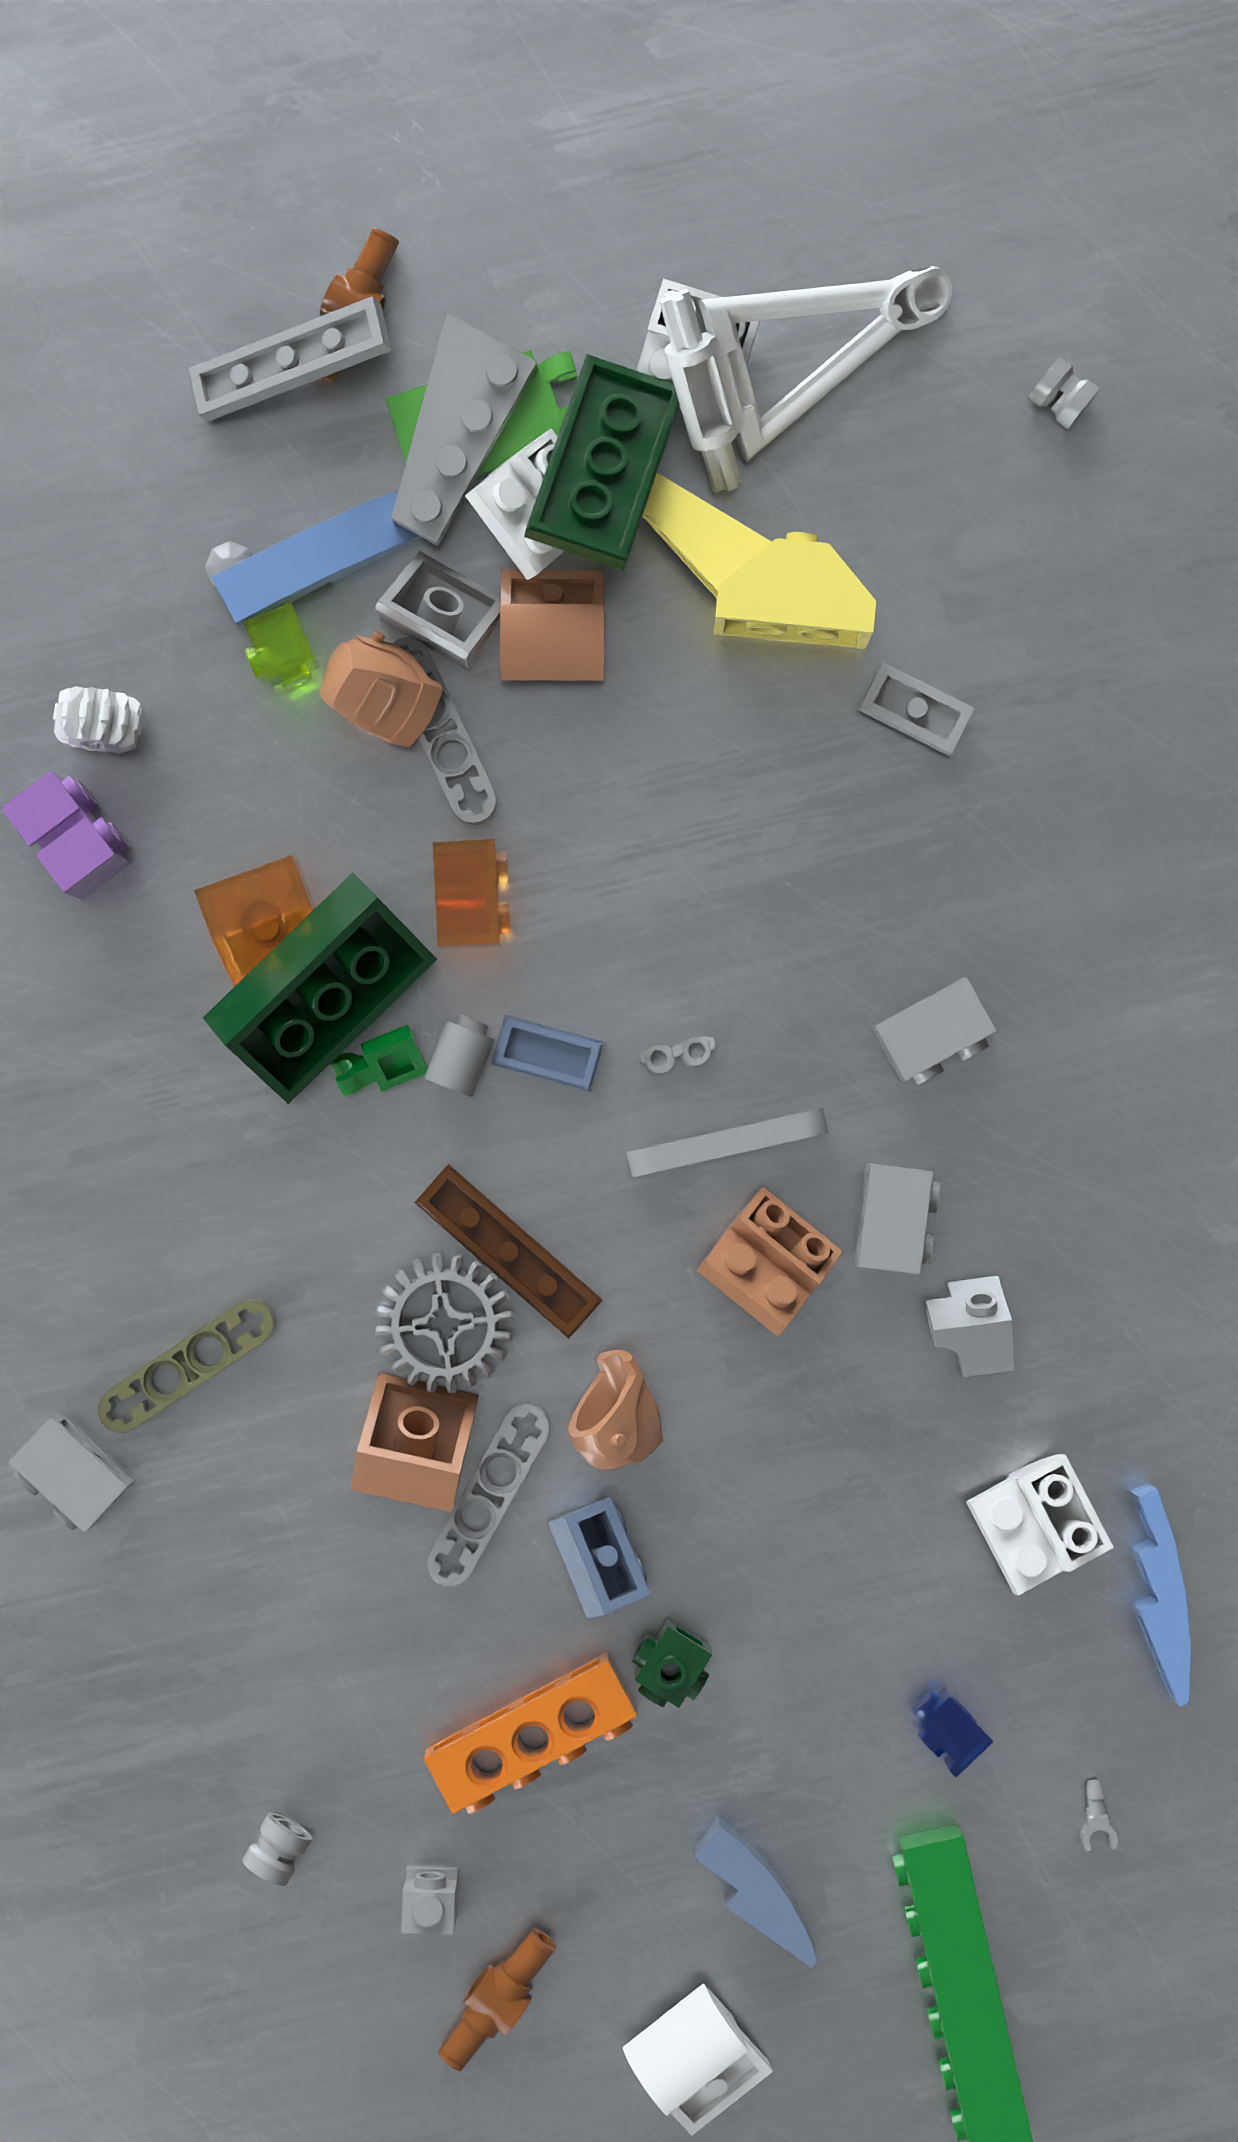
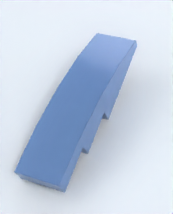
[211,490,421,626]
[1130,1483,1191,1707]

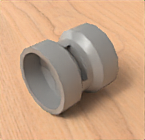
[1028,357,1101,430]
[242,1813,313,1886]

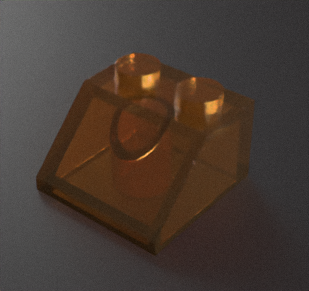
[194,855,316,987]

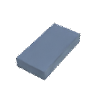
[491,1015,604,1092]

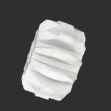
[53,686,143,754]

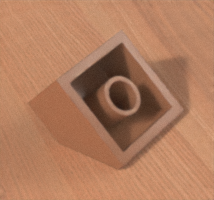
[351,1373,479,1512]

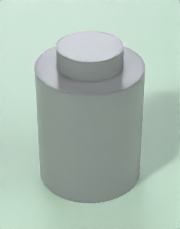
[424,1015,495,1097]

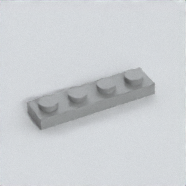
[188,296,392,422]

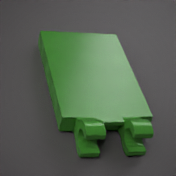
[385,350,577,481]

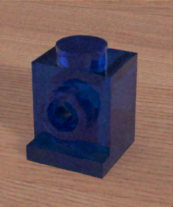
[910,1687,994,1777]

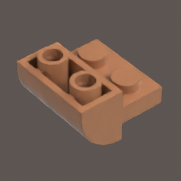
[500,569,604,681]
[696,1186,843,1337]

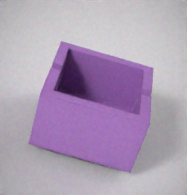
[0,770,131,900]

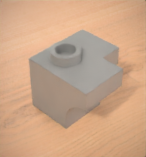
[926,1275,1015,1378]

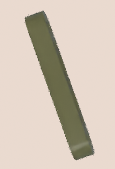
[98,1299,276,1433]

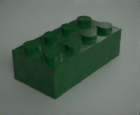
[203,872,437,1104]

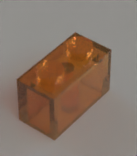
[432,839,511,949]

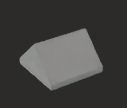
[375,551,501,671]

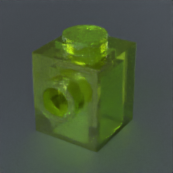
[243,602,320,689]

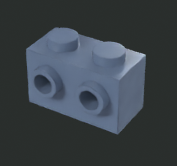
[548,1497,651,1619]

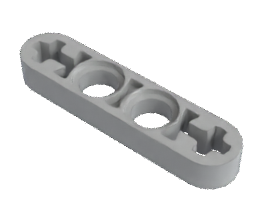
[393,637,497,826]
[626,1108,828,1177]
[427,1402,550,1587]

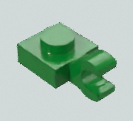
[330,1024,428,1096]

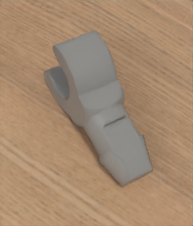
[1079,1780,1118,1852]

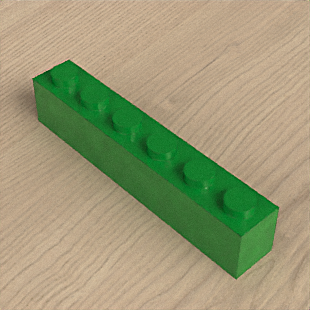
[892,1824,1033,2142]

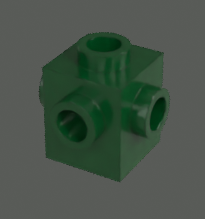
[631,1619,712,1708]

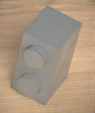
[872,977,997,1085]
[854,1163,940,1275]
[8,1411,135,1533]

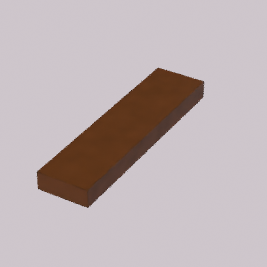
[414,1164,603,1339]

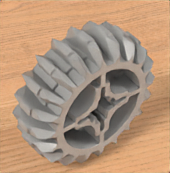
[374,1253,514,1393]

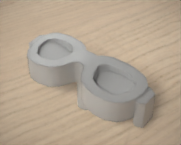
[638,1036,716,1074]

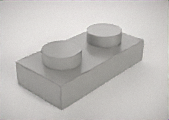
[858,661,975,756]

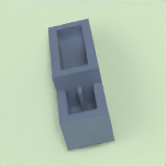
[694,1814,818,1968]

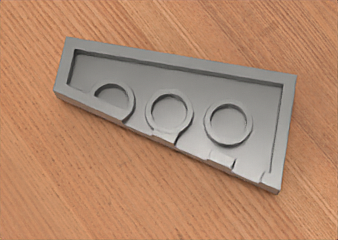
[391,312,538,546]

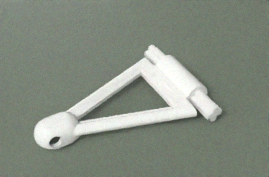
[659,265,952,493]

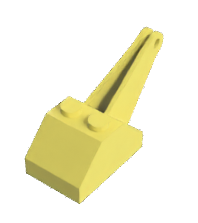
[643,472,876,649]

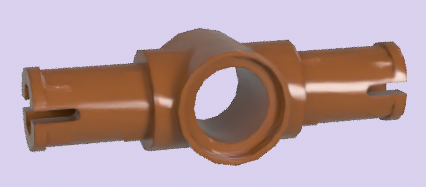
[320,227,399,383]
[439,1928,556,2071]

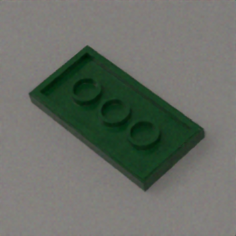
[524,354,680,571]

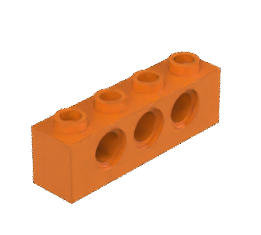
[423,1652,638,1815]

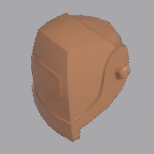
[319,631,443,748]
[567,1350,663,1470]

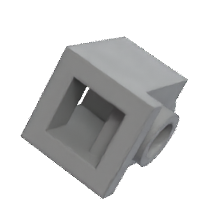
[401,1866,458,1935]

